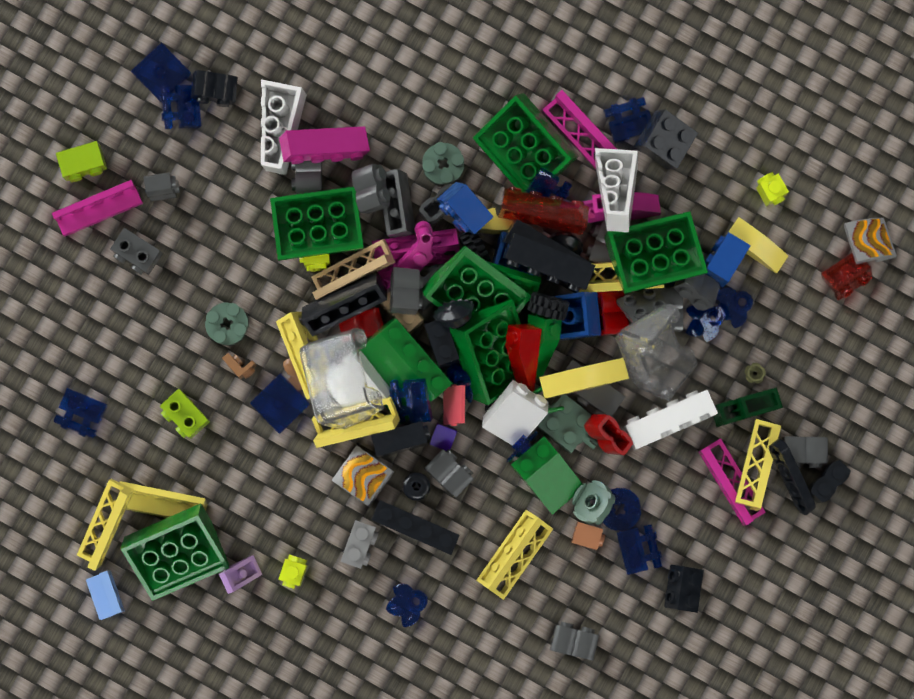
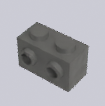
[110,228,163,275]

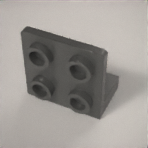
[616,288,675,344]

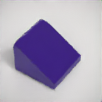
[430,424,457,451]

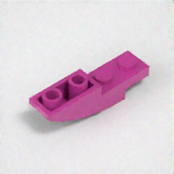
[573,192,661,225]

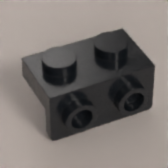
[664,565,704,613]

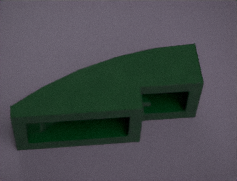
[713,387,783,428]

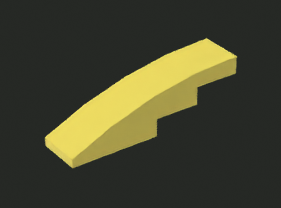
[539,358,629,399]

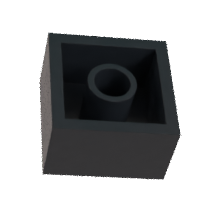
[634,109,698,169]

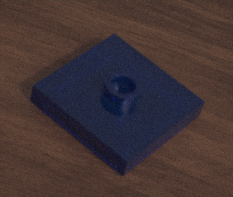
[131,42,191,102]
[250,373,311,434]

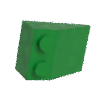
[510,436,583,515]

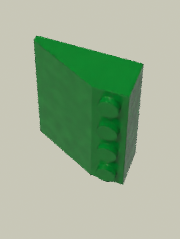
[473,93,579,201]
[270,187,364,261]
[604,211,708,294]
[421,246,531,314]
[449,300,521,405]
[353,317,452,424]
[121,503,230,601]

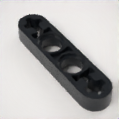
[769,439,816,515]

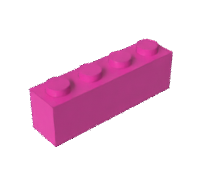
[279,126,370,164]

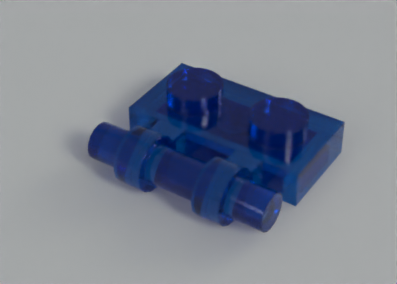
[160,85,202,129]
[603,97,651,144]
[519,167,572,220]
[389,378,433,423]
[54,388,108,438]
[616,524,662,575]

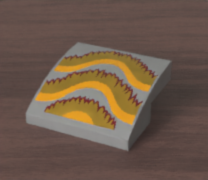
[844,218,897,265]
[332,445,394,507]

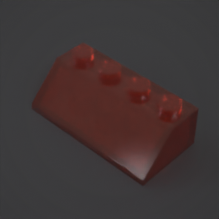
[498,187,589,235]

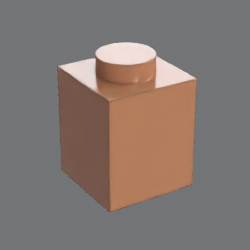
[571,522,605,550]

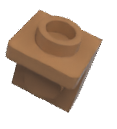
[222,353,257,380]

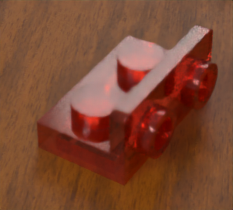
[821,253,872,301]

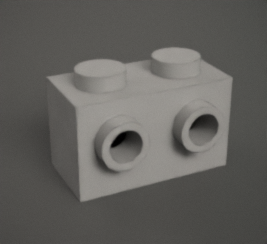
[340,520,379,569]

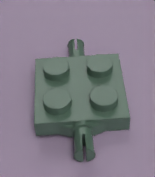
[537,394,598,454]

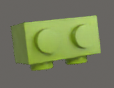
[56,141,107,182]
[160,389,210,439]

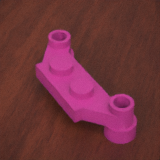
[378,221,434,289]

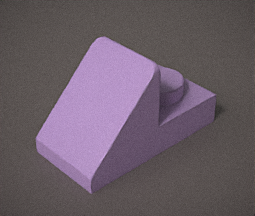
[219,555,262,594]

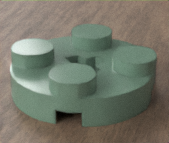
[422,142,464,186]
[205,302,249,346]
[572,480,615,525]

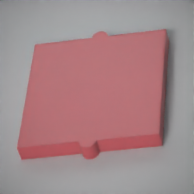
[443,384,465,426]

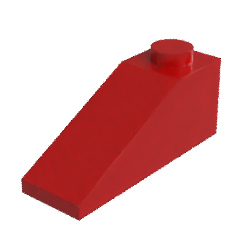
[506,324,542,392]

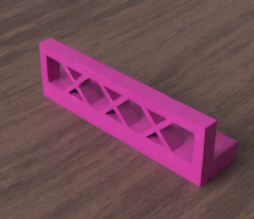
[542,90,616,169]
[52,180,143,237]
[372,228,460,271]
[698,438,766,526]

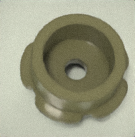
[744,363,766,384]

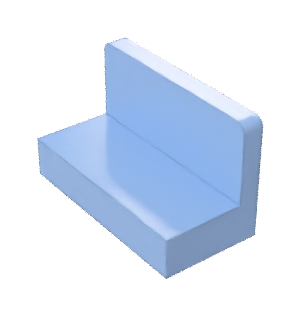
[86,570,125,620]

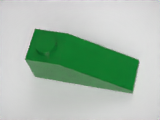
[528,314,562,378]

